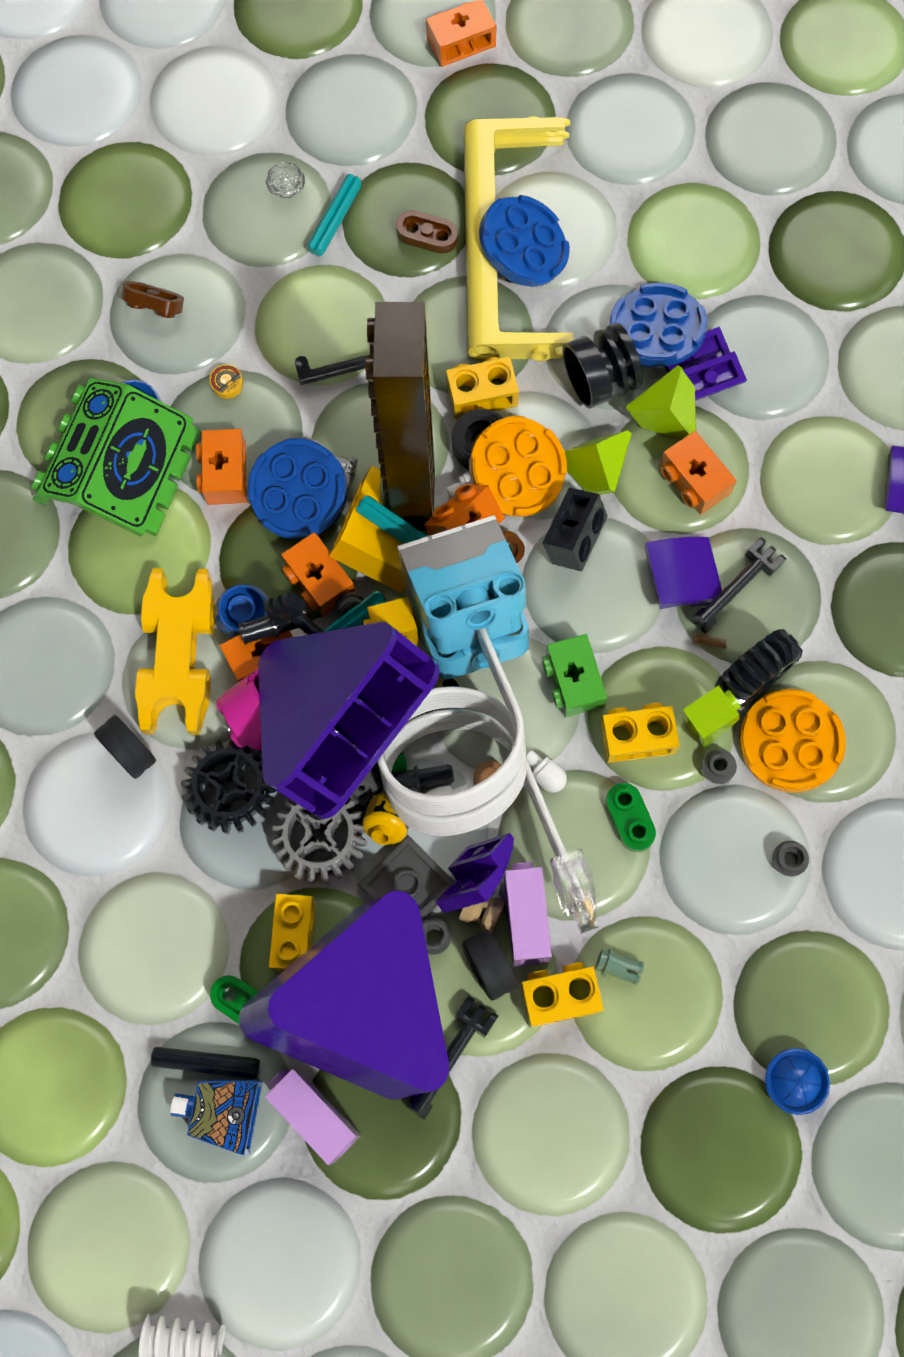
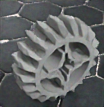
[271,800,367,884]

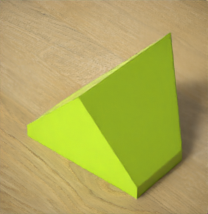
[626,365,696,440]
[564,430,632,495]

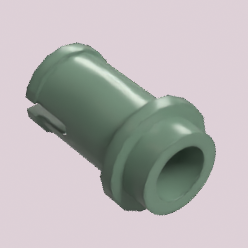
[595,948,644,985]

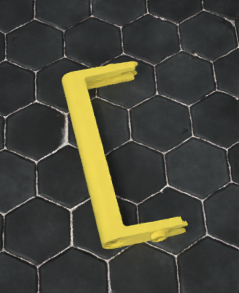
[464,116,575,362]

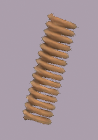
[692,632,727,649]

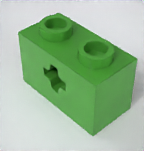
[542,634,607,718]

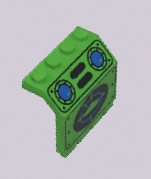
[30,378,202,537]

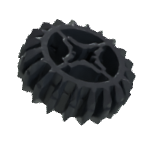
[714,629,803,708]
[181,739,277,834]

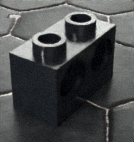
[542,487,608,572]

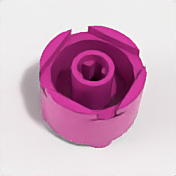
[216,669,262,750]

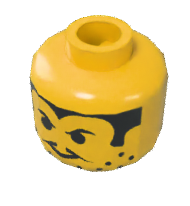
[363,792,409,845]

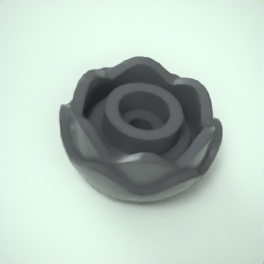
[347,768,383,806]

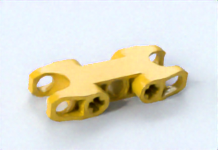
[135,568,215,736]

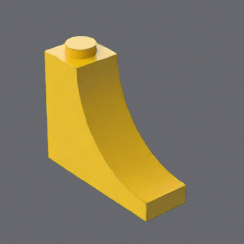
[329,465,405,593]

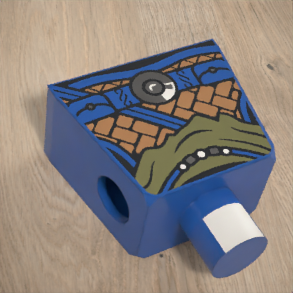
[170,1081,263,1155]

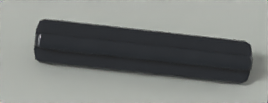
[151,1046,260,1079]

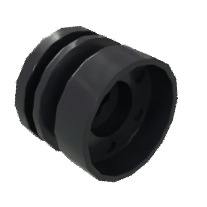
[562,322,643,409]

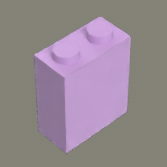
[504,862,552,967]
[265,1069,361,1165]

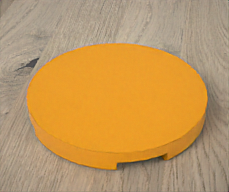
[469,416,567,517]
[739,689,846,793]

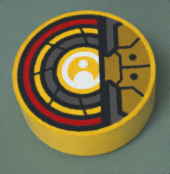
[210,365,244,399]

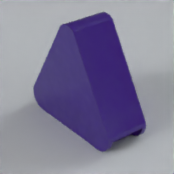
[258,622,440,819]
[239,891,449,1100]

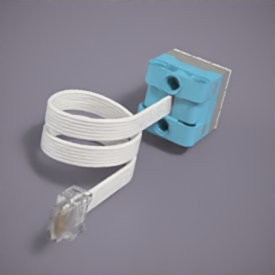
[377,515,598,934]

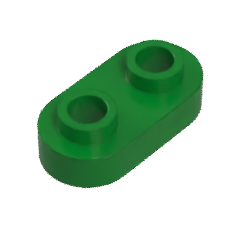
[605,783,656,852]
[210,975,259,1025]

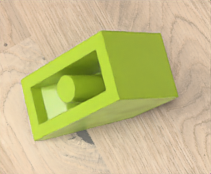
[683,685,741,748]

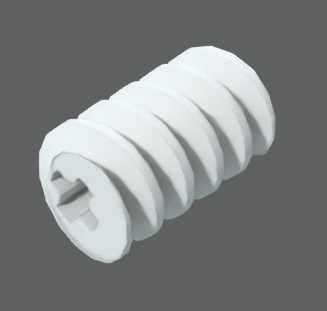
[139,1313,225,1357]

